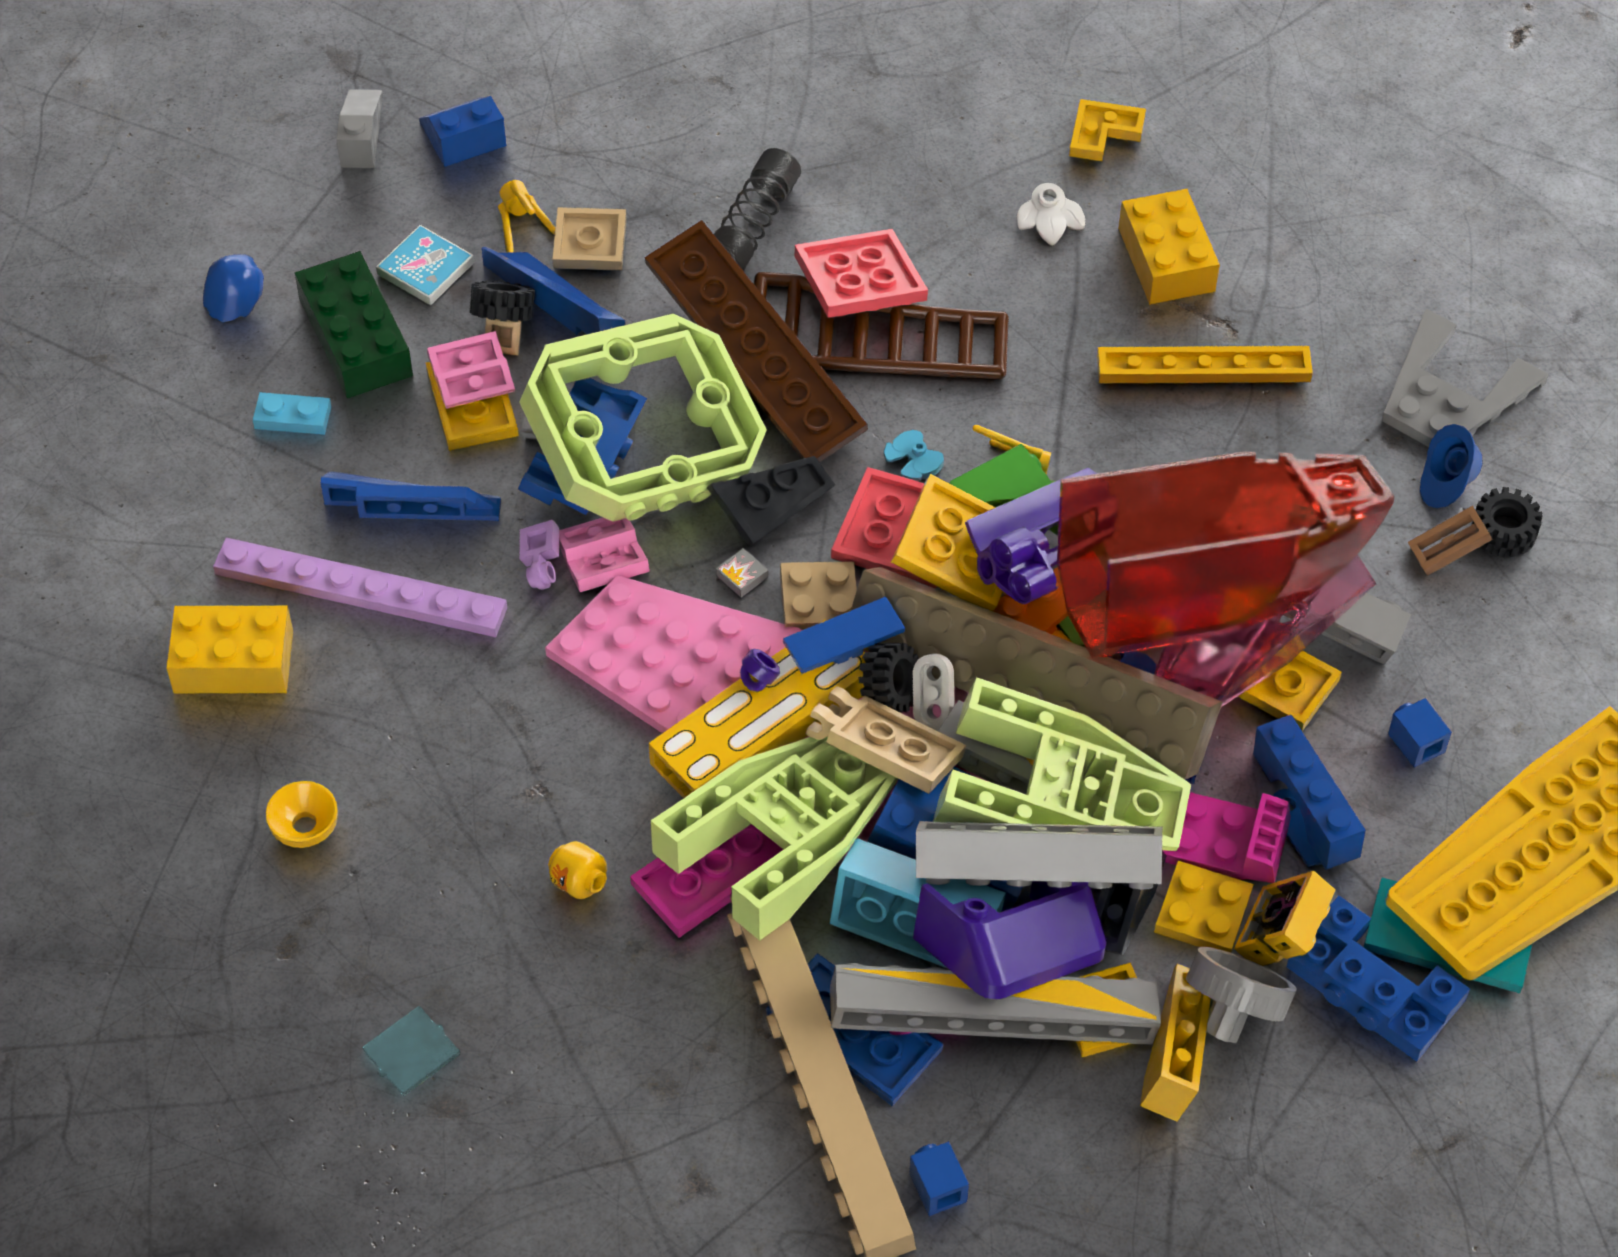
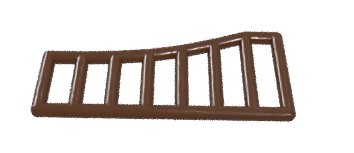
[754,272,1009,379]

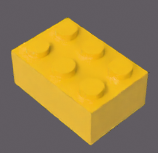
[1118,189,1220,305]
[166,605,293,694]

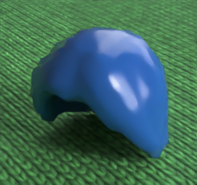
[203,254,264,323]

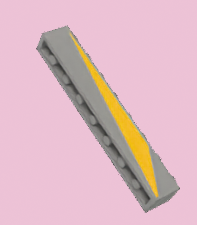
[830,963,1161,1045]

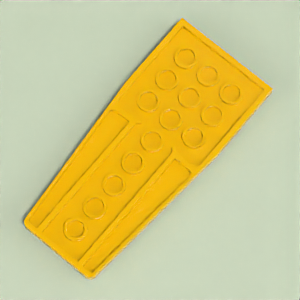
[1386,706,1618,980]

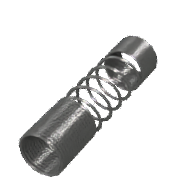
[714,148,802,271]

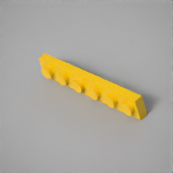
[1097,346,1313,383]

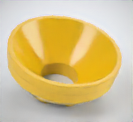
[266,781,338,848]

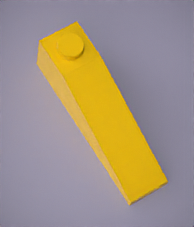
[1140,963,1211,1122]

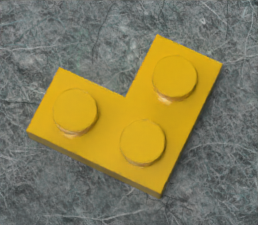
[1069,99,1146,161]

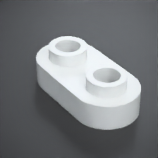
[913,654,955,731]

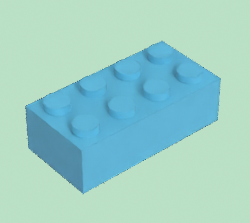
[830,838,1005,968]

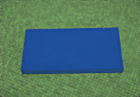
[766,953,943,1106]

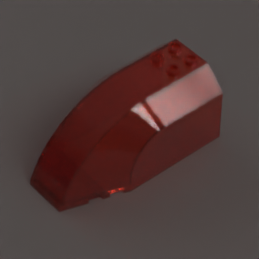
[1057,452,1395,658]

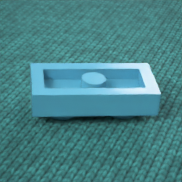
[253,392,331,435]

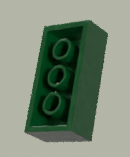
[294,251,413,399]

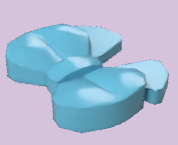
[884,430,944,481]

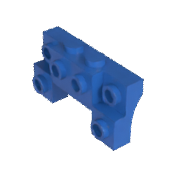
[518,378,647,515]
[1286,895,1470,1062]

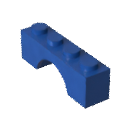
[1253,715,1366,870]

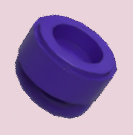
[740,649,780,692]

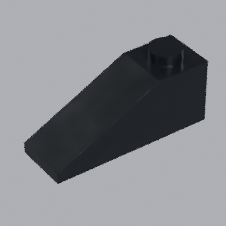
[1096,850,1167,956]

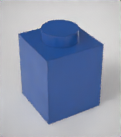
[1388,698,1452,768]
[909,1141,969,1216]

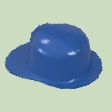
[1420,424,1483,509]

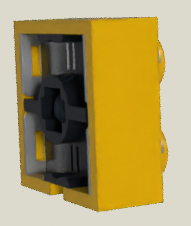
[1234,871,1336,966]

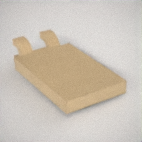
[806,686,966,794]

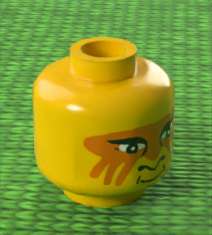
[548,841,607,900]

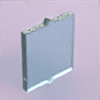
[362,1006,460,1096]

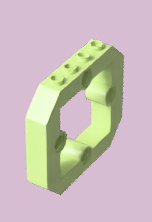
[519,313,767,522]

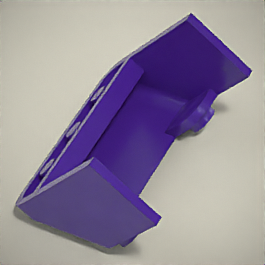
[913,881,1107,999]

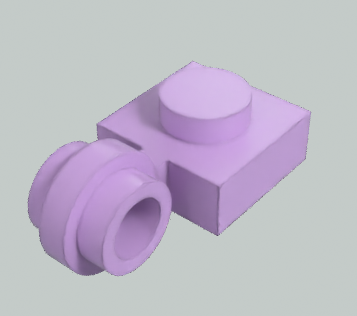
[519,520,559,590]

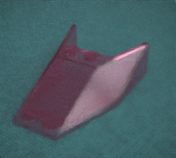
[1154,522,1376,707]

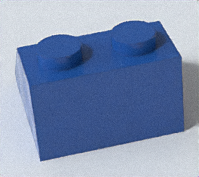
[419,96,507,167]

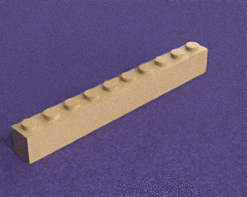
[727,897,916,1257]

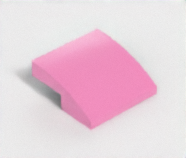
[427,331,515,409]
[559,517,650,592]

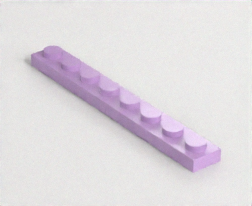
[213,538,507,637]

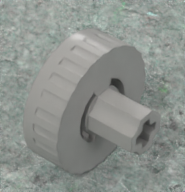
[1186,947,1297,1043]

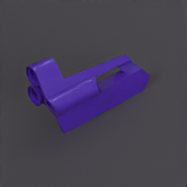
[965,467,1117,604]

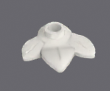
[1017,183,1085,246]

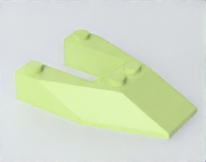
[933,677,1191,851]
[651,737,898,941]

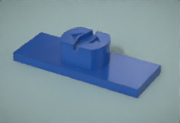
[783,597,905,674]

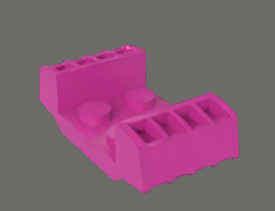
[1163,792,1291,883]

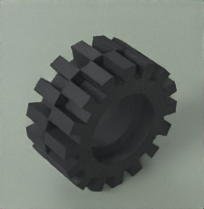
[469,281,535,322]
[1472,487,1543,557]
[859,643,919,712]

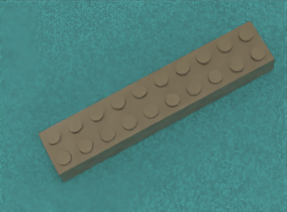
[850,567,1223,780]

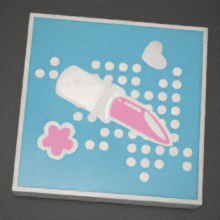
[376,225,474,306]

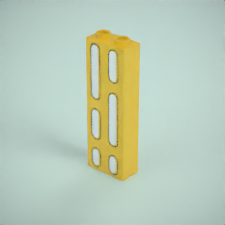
[649,619,866,798]

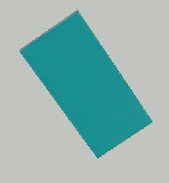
[1363,877,1533,993]

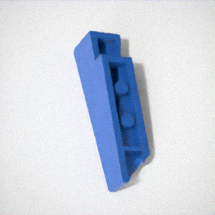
[481,247,625,335]
[320,472,501,521]

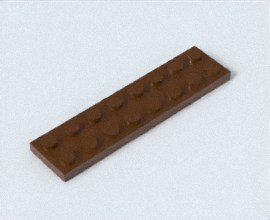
[644,220,868,463]

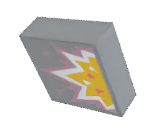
[716,548,768,598]

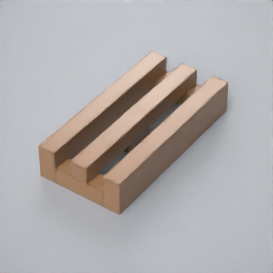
[1408,506,1492,576]

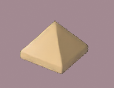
[485,318,522,356]

